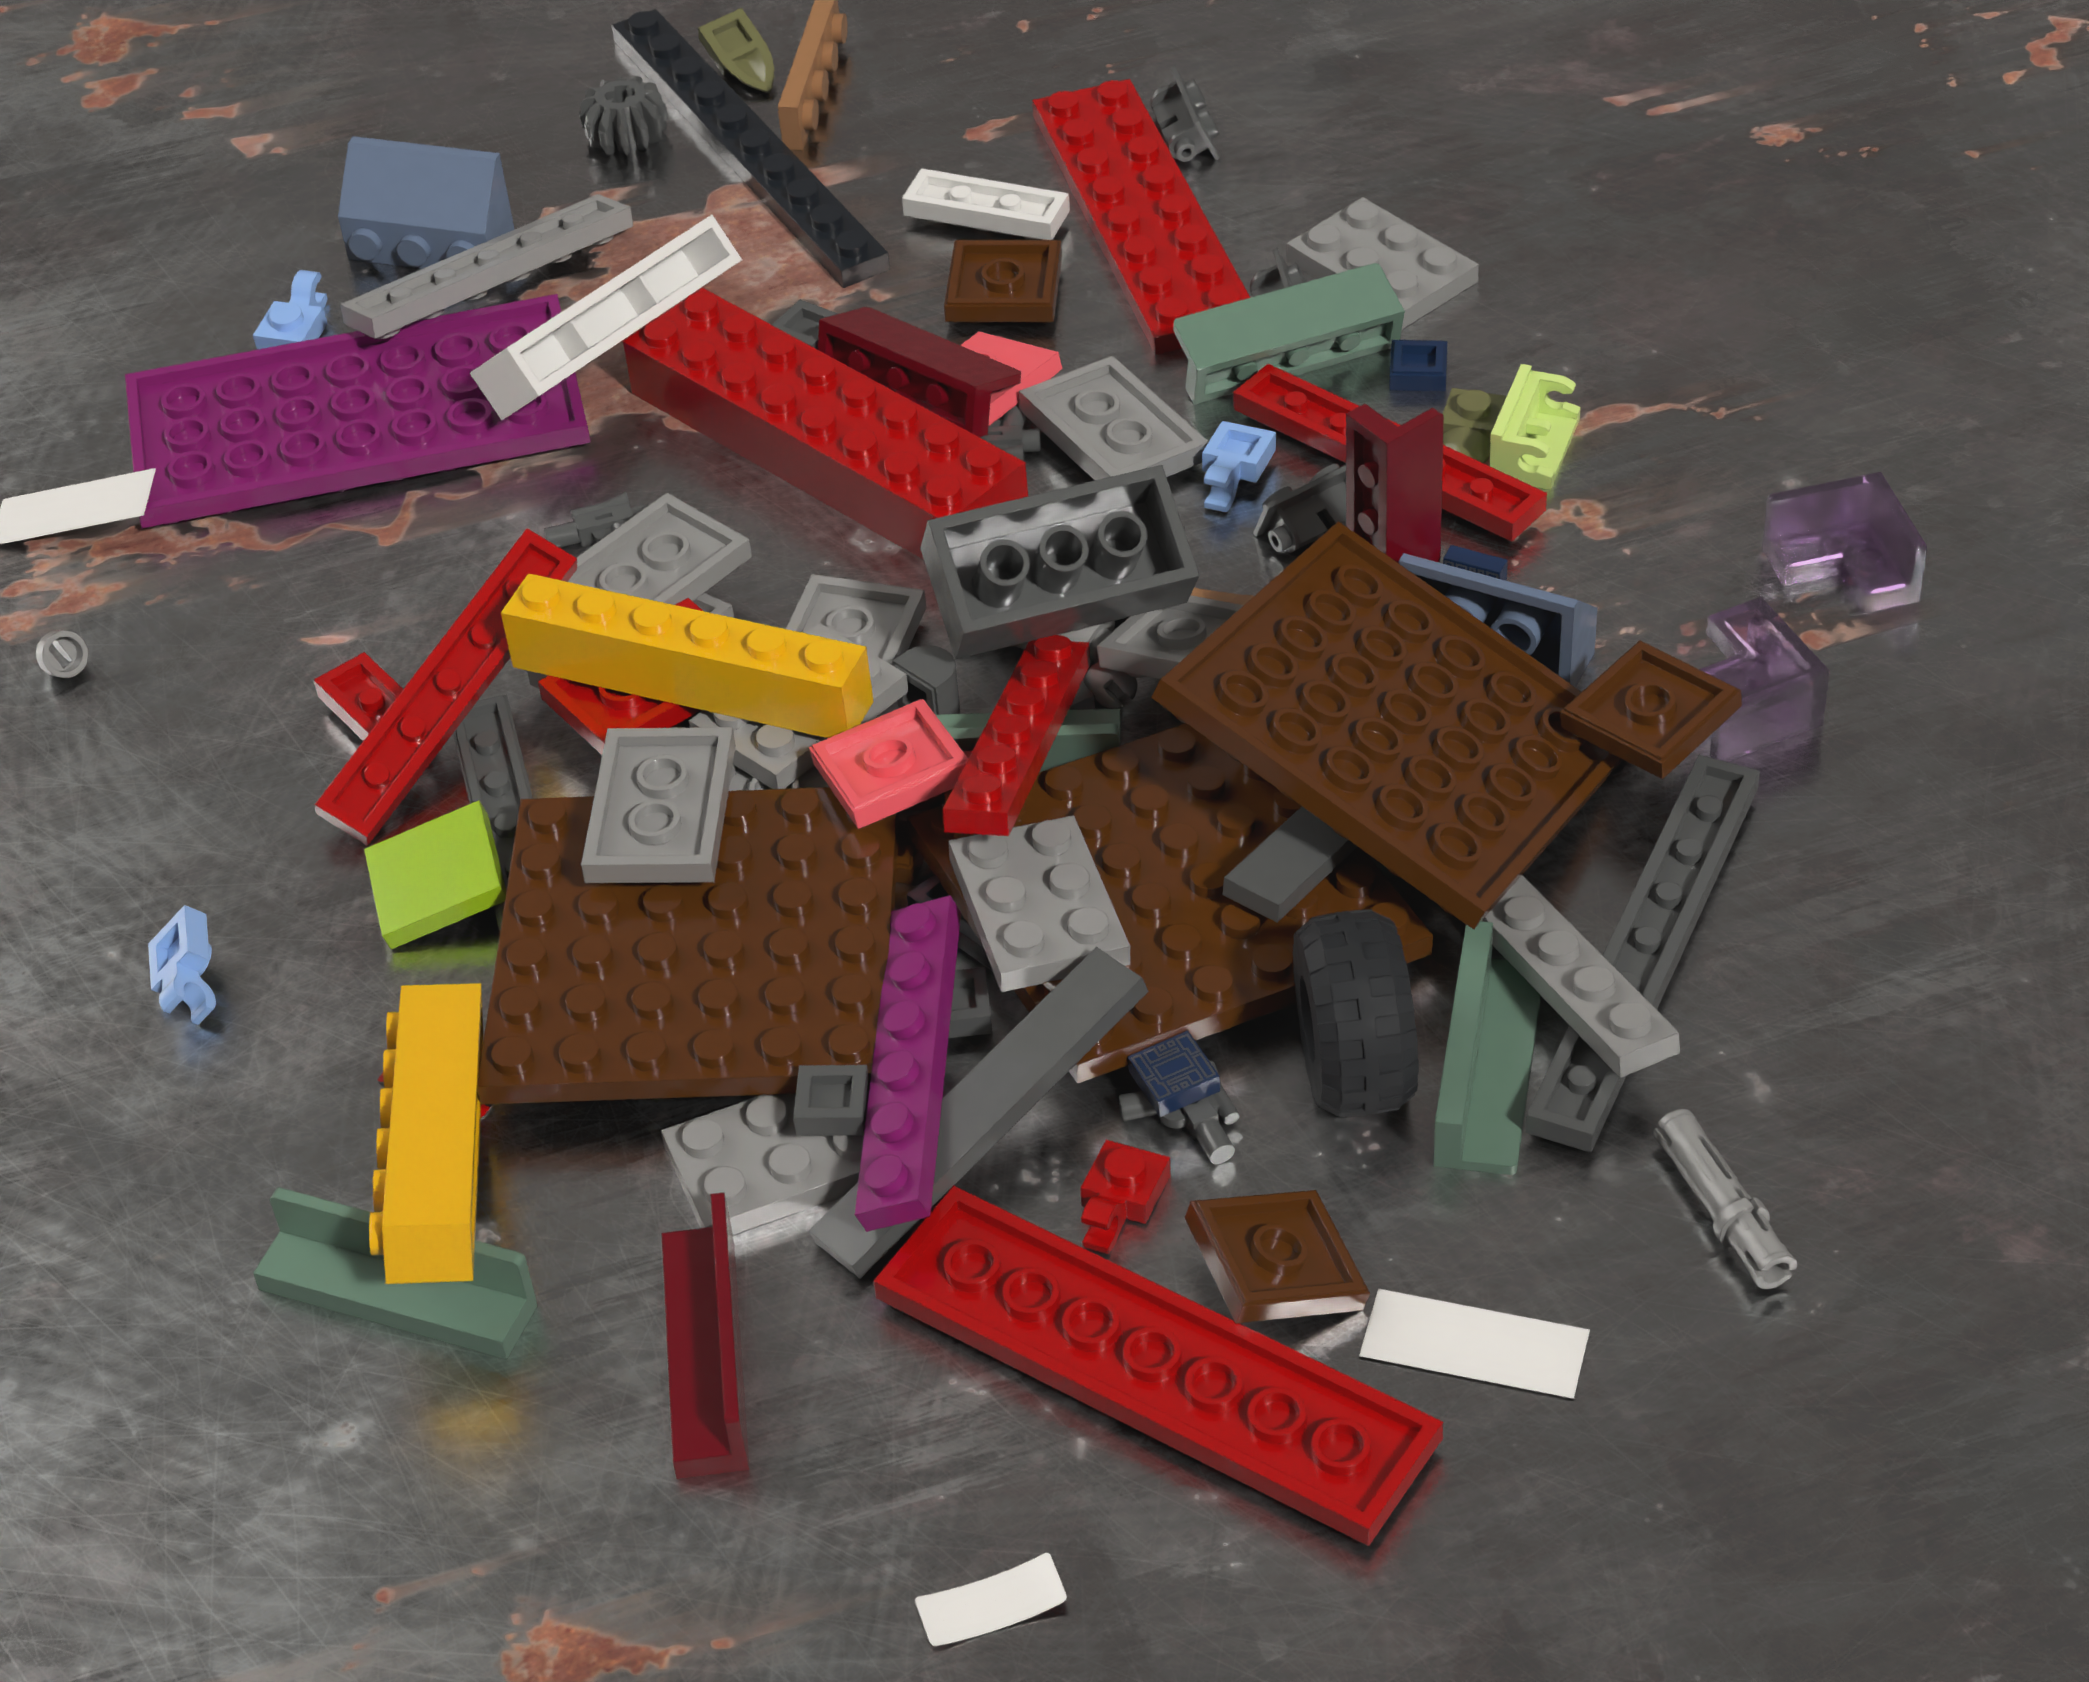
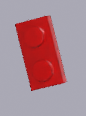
[313,652,403,741]

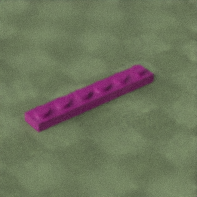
[854,895,961,1232]

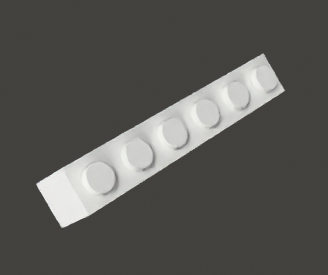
[470,215,742,420]

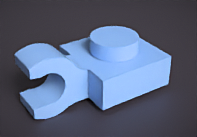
[253,270,328,350]
[1202,421,1276,512]
[148,905,216,1025]

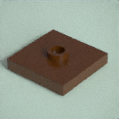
[944,240,1062,322]
[1560,640,1742,780]
[1185,1190,1370,1323]

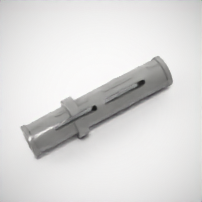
[1654,1109,1797,1290]

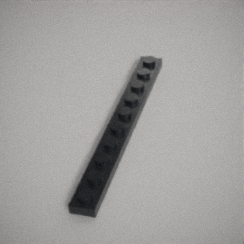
[612,9,890,288]

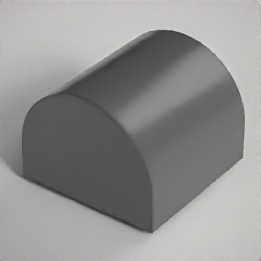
[893,645,960,715]

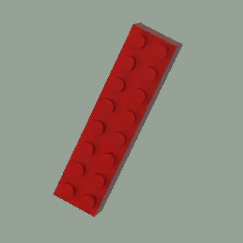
[623,287,1028,560]

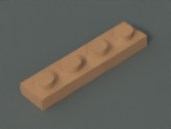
[778,0,848,151]

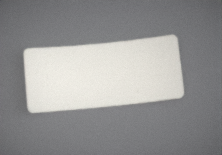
[915,1553,1067,1646]

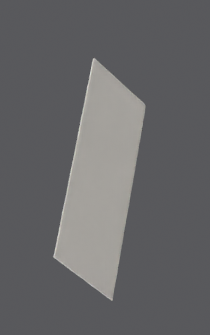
[0,468,156,544]
[1359,1289,1590,1399]

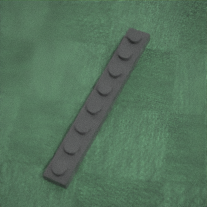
[1525,754,1760,1152]

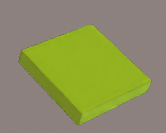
[364,800,506,950]

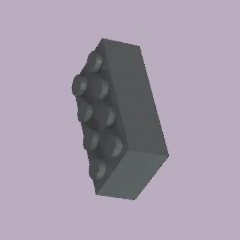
[920,465,1200,660]

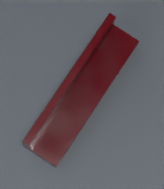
[818,307,1021,437]
[1346,403,1444,563]
[662,1192,749,1479]

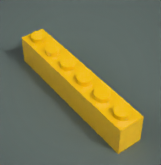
[501,573,874,738]
[369,983,484,1284]

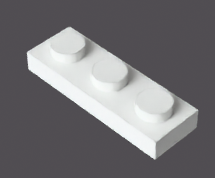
[902,168,1070,240]

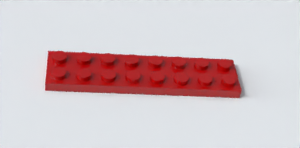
[1032,79,1251,355]
[873,1185,1443,1546]

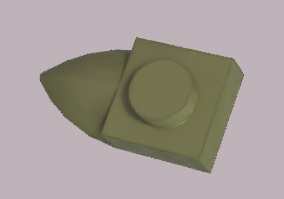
[698,8,774,93]
[1443,388,1507,463]

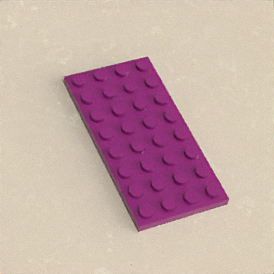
[125,294,591,528]

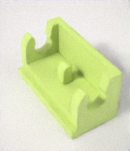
[1490,364,1581,490]

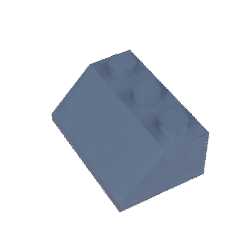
[338,136,515,269]
[1399,553,1598,687]

